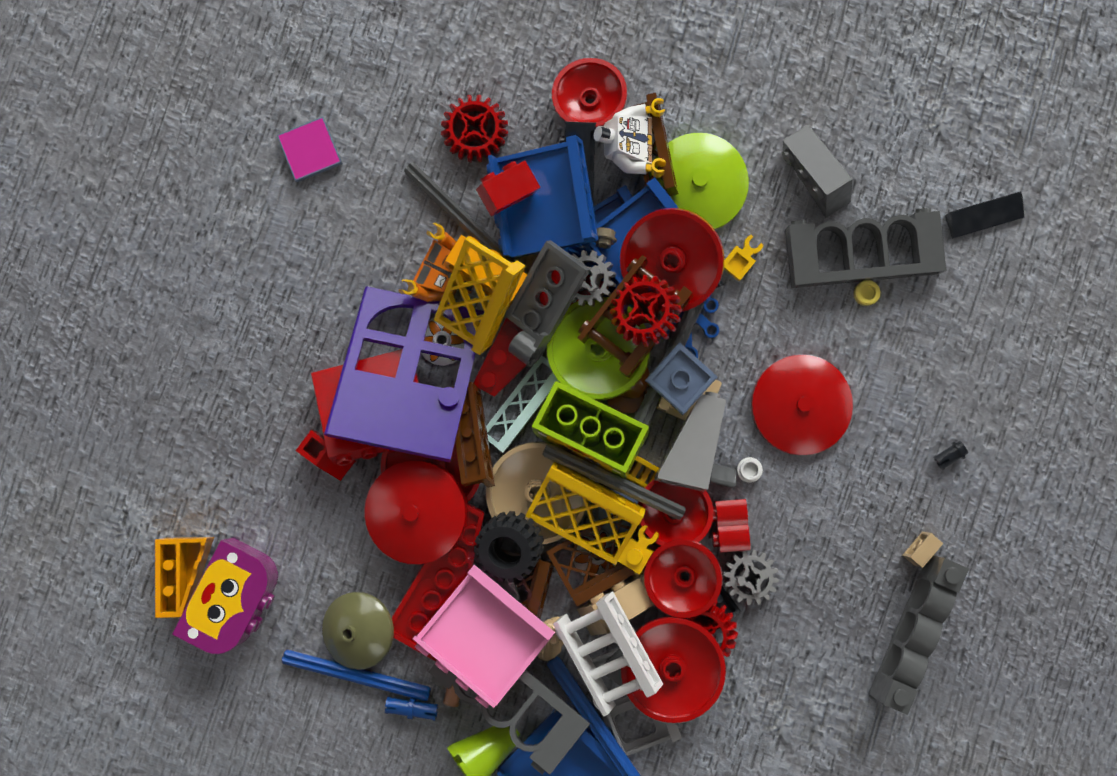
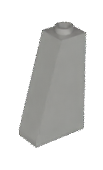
[654,392,726,492]

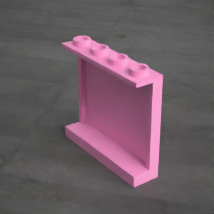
[413,565,555,708]

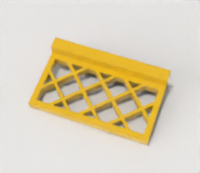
[434,237,525,355]
[525,461,646,565]

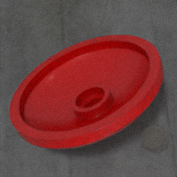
[552,58,627,127]
[638,480,714,546]
[644,539,723,618]

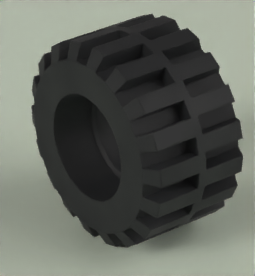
[474,511,544,583]

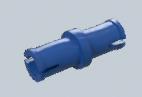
[385,697,438,721]

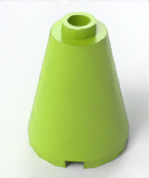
[447,726,520,776]

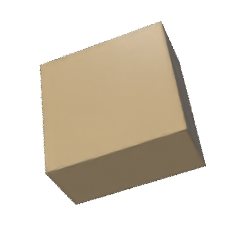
[902,531,943,568]

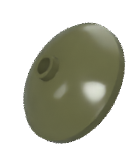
[322,592,394,669]

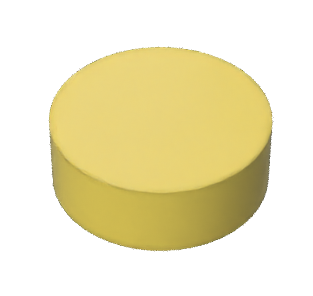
[854,280,880,306]

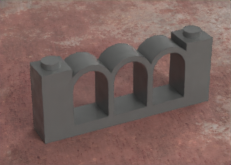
[785,208,947,288]
[869,555,969,715]
[429,664,590,775]

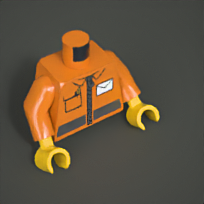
[399,223,474,302]

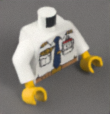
[594,98,666,178]

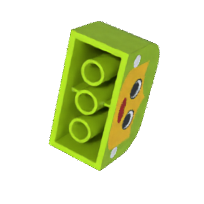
[532,381,649,479]

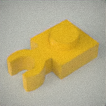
[724,235,763,281]
[618,525,659,575]

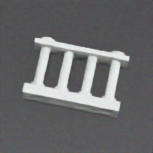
[553,591,663,717]

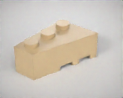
[577,568,654,636]

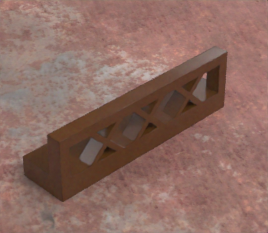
[630,92,679,196]
[452,382,495,488]

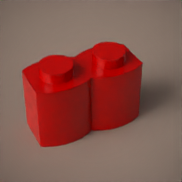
[712,499,751,553]

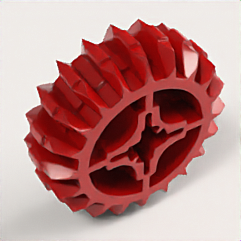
[441,95,508,163]
[610,275,682,347]
[688,600,738,657]

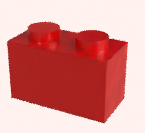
[476,160,541,217]

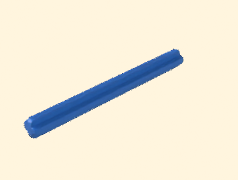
[282,650,431,701]
[547,656,641,776]

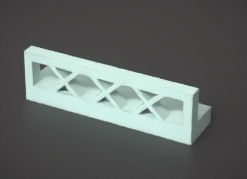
[486,356,559,453]

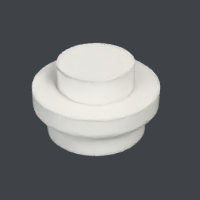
[737,457,763,483]

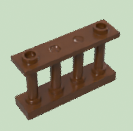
[578,255,693,378]

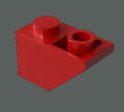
[295,430,356,481]

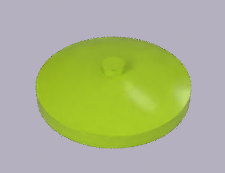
[649,133,749,230]
[547,297,650,400]

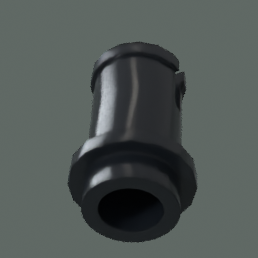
[933,441,968,470]

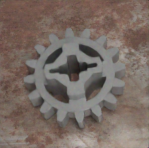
[572,250,617,307]
[723,549,779,605]

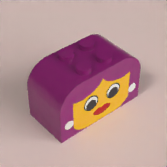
[172,537,278,654]

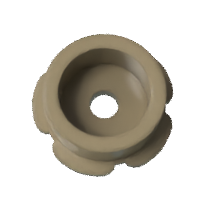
[595,228,617,249]

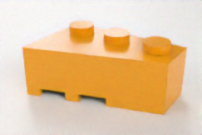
[444,235,527,310]
[155,537,214,618]

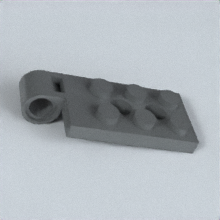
[505,240,591,367]

